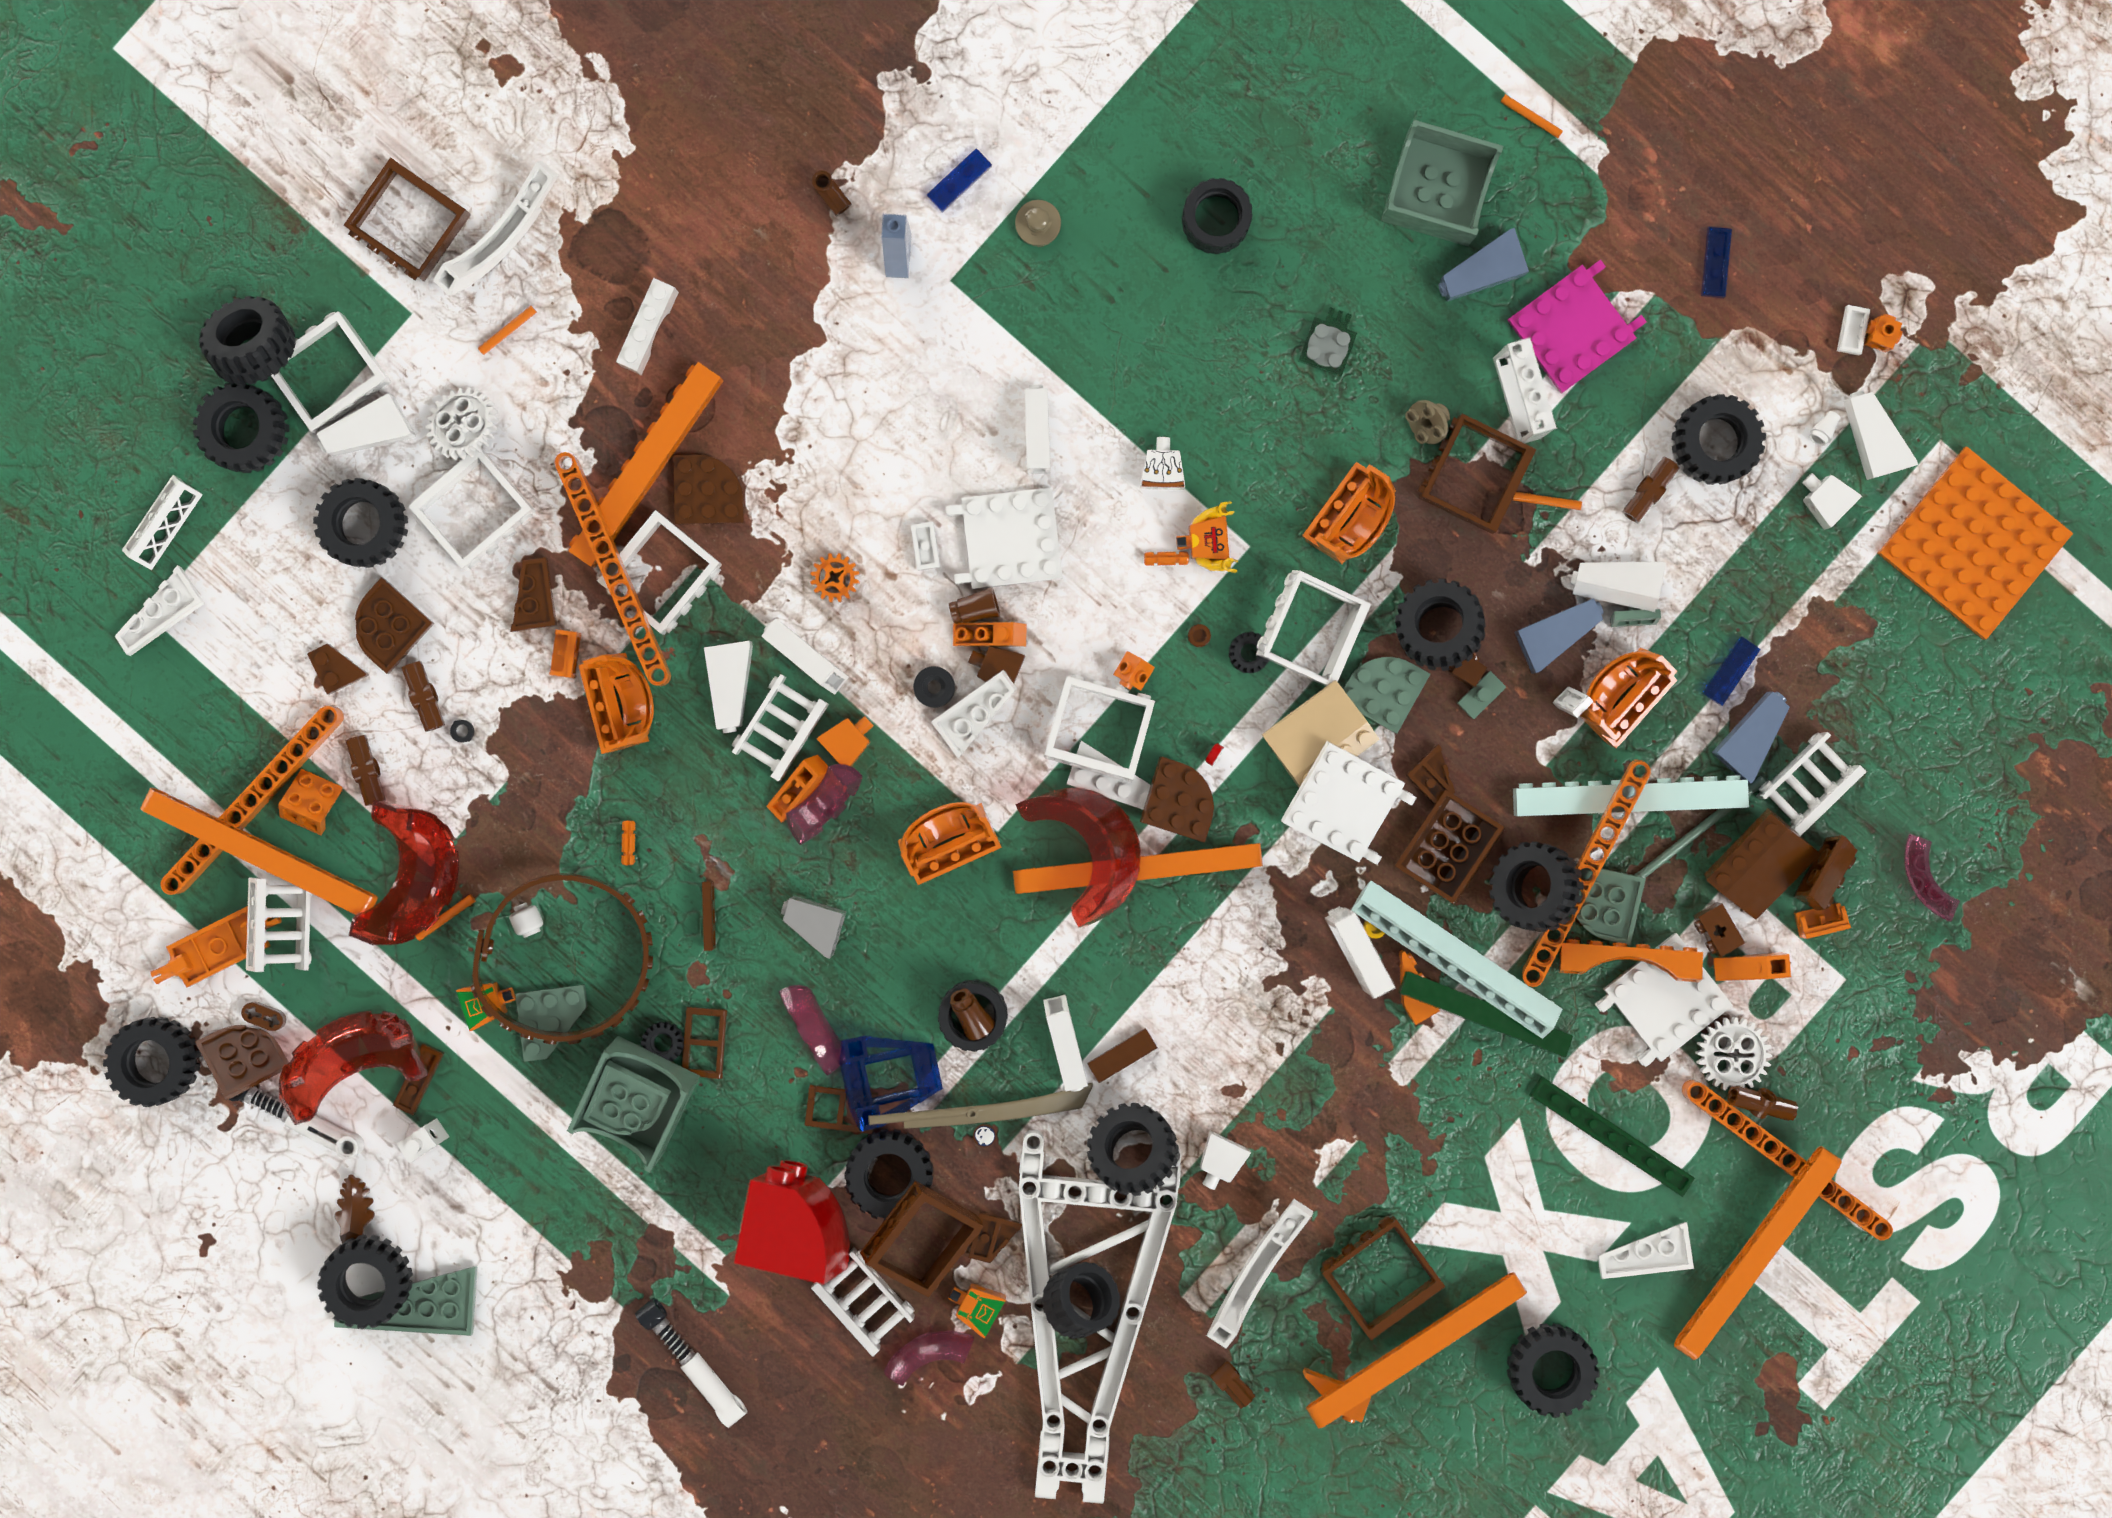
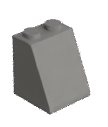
[781,896,847,958]

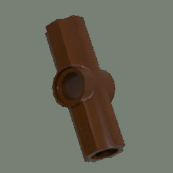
[1622,456,1680,523]
[401,661,445,732]
[345,735,386,806]
[1727,1086,1798,1121]

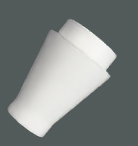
[1809,411,1841,446]

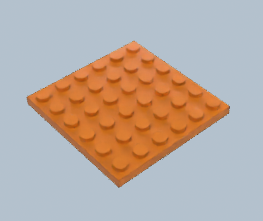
[1877,447,2073,640]

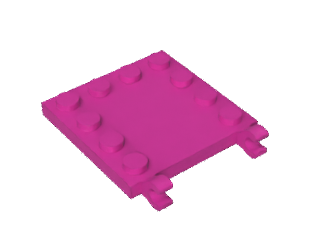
[1507,260,1646,394]

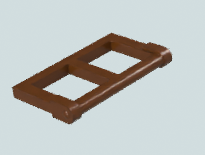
[682,1007,728,1079]
[804,1084,879,1134]

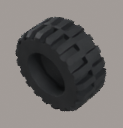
[199,296,296,385]
[193,383,289,473]
[1671,394,1766,485]
[313,478,408,568]
[1395,578,1486,671]
[1489,841,1583,932]
[103,1017,201,1107]
[1087,1103,1179,1196]
[844,1129,933,1220]
[317,1235,413,1329]
[1507,1323,1600,1417]

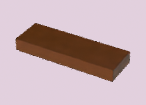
[702,881,716,951]
[1087,1028,1158,1083]
[392,1043,444,1115]

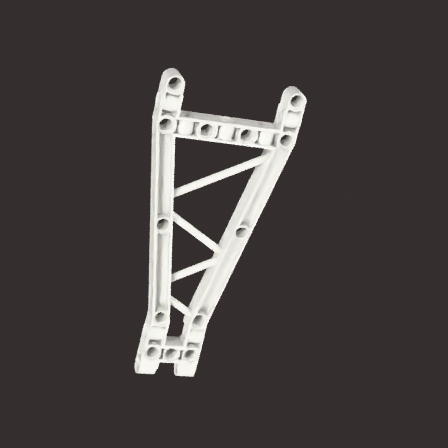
[1019,1129,1181,1504]

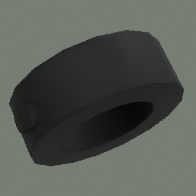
[450,720,474,742]

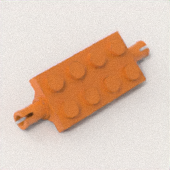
[151,906,282,988]

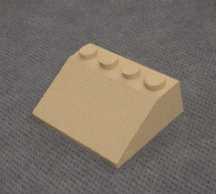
[1262,680,1380,788]

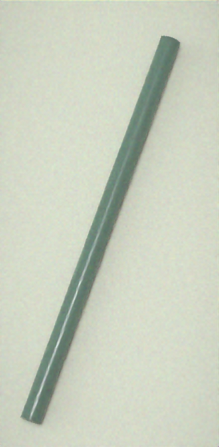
[1635,776,1766,878]

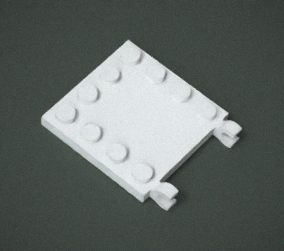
[946,487,1063,590]
[1281,741,1416,865]
[1595,933,1733,1067]

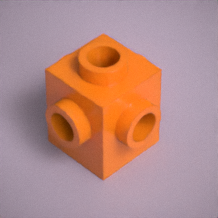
[1864,314,1903,353]
[1113,651,1155,691]

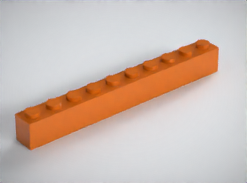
[569,362,724,568]

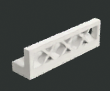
[122,475,203,570]

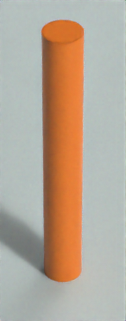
[1501,94,1563,138]
[478,305,537,355]
[1512,492,1582,510]
[414,894,476,941]

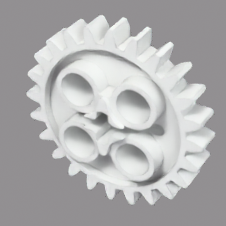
[425,387,499,460]
[1695,1017,1772,1091]

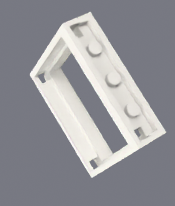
[271,311,391,434]
[1493,338,1556,444]
[408,448,536,570]
[597,510,722,635]
[1256,570,1371,686]
[1044,675,1155,783]
[1325,906,1395,999]

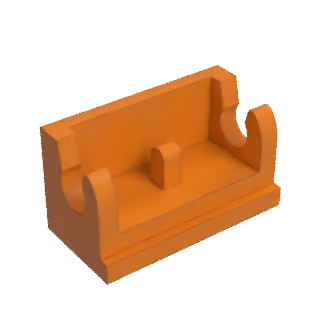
[549,629,581,678]
[1794,902,1851,939]

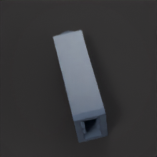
[881,214,911,278]
[1438,228,1529,302]
[1514,598,1604,674]
[1712,691,1790,784]

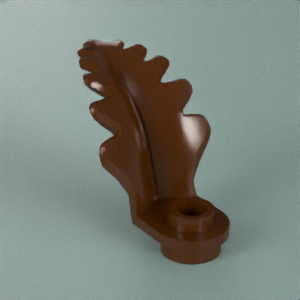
[334,1175,375,1244]

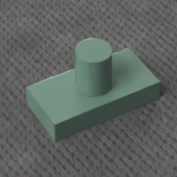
[1610,606,1661,627]
[1457,671,1506,719]

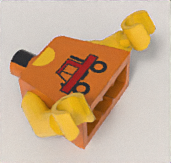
[1176,501,1238,573]

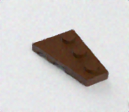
[510,557,557,632]

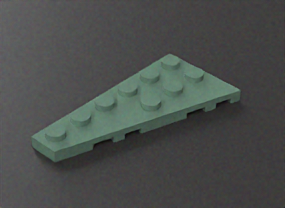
[334,1266,477,1336]

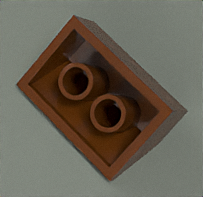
[1793,835,1858,910]

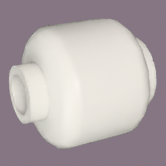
[509,903,543,938]

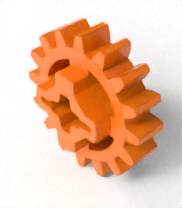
[810,553,860,603]

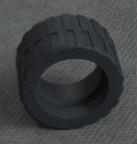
[1182,178,1253,254]
[938,979,1008,1052]
[1042,1262,1120,1339]

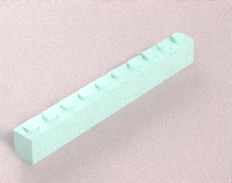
[1513,775,1749,816]
[1351,881,1563,1039]

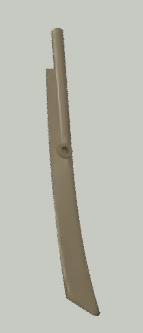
[868,1083,1093,1128]

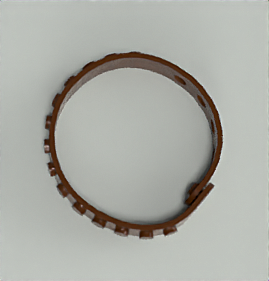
[470,873,653,1044]

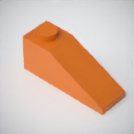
[766,755,833,823]
[1303,1368,1371,1423]

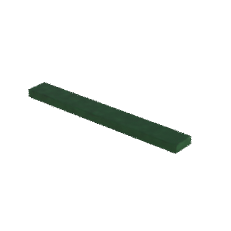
[1398,971,1573,1057]
[1529,1076,1695,1197]

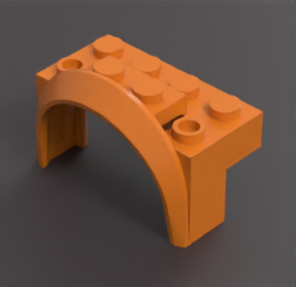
[1302,462,1396,565]
[1580,647,1677,749]
[578,653,654,754]
[898,802,1002,885]

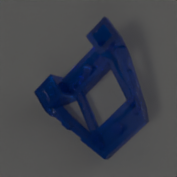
[840,1036,943,1132]

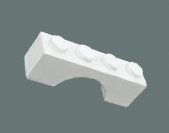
[616,278,679,375]

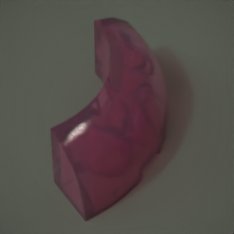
[786,764,863,845]
[1904,833,1960,922]
[779,985,845,1075]
[884,1330,974,1386]

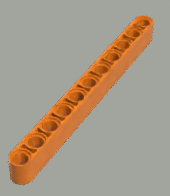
[555,452,671,686]
[160,706,344,895]
[1522,759,1651,987]
[140,788,378,919]
[1013,843,1263,894]
[1682,1080,1893,1240]
[1674,1146,1842,1360]
[1306,1272,1527,1429]

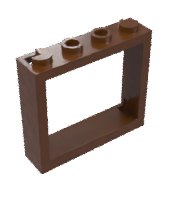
[344,157,471,282]
[1418,413,1537,534]
[860,1181,984,1298]
[1320,1215,1445,1340]

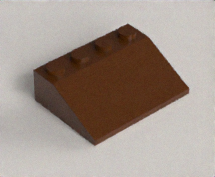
[1395,790,1505,906]
[1704,808,1821,920]

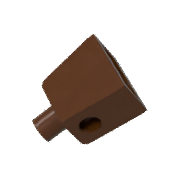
[968,647,1026,683]

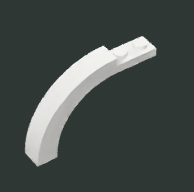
[433,160,559,296]
[1207,1199,1313,1348]

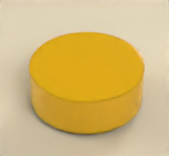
[1363,920,1385,939]

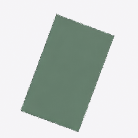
[1381,120,1503,247]
[567,1036,700,1172]

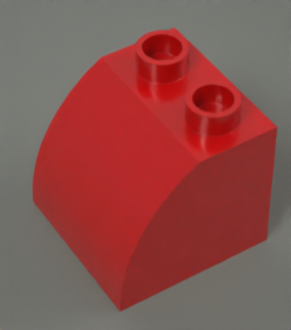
[734,1160,850,1284]

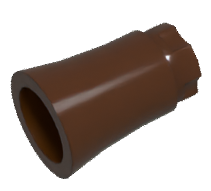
[949,586,1000,624]
[950,988,994,1040]

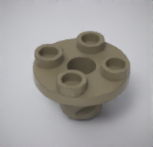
[1015,200,1061,247]
[1405,400,1450,444]

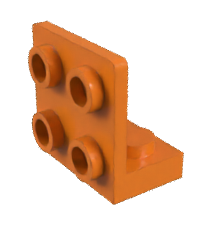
[278,769,342,835]

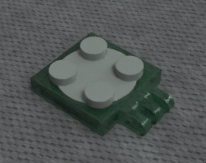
[1298,307,1357,377]

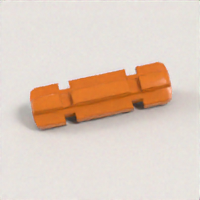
[1144,551,1189,566]
[621,821,635,865]

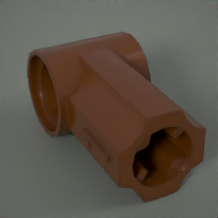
[812,170,852,217]
[1210,1360,1255,1409]

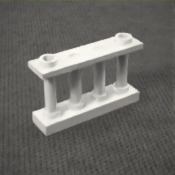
[732,674,829,781]
[1756,732,1866,836]
[246,878,312,972]
[811,1248,915,1357]

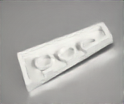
[115,565,205,656]
[931,670,1017,758]
[1067,741,1151,809]
[1598,1222,1694,1279]

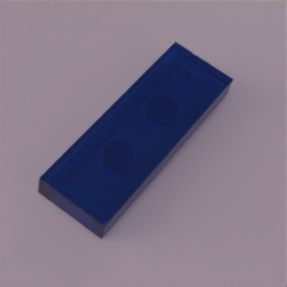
[926,148,992,213]
[1701,227,1732,298]
[1702,636,1761,706]

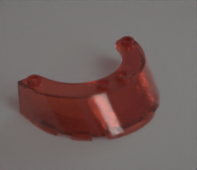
[1015,788,1141,928]
[349,800,459,945]
[279,1011,428,1125]

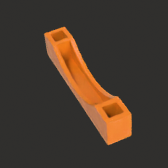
[1559,939,1703,982]

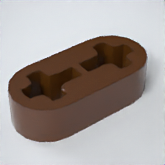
[241,1002,287,1031]

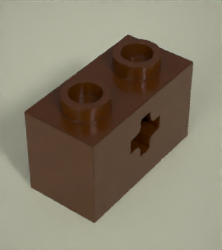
[1693,902,1745,957]

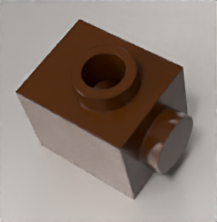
[1449,654,1487,688]

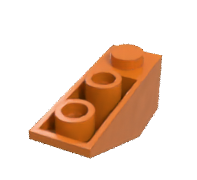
[953,622,1027,647]
[1399,950,1440,1025]
[1713,952,1791,981]

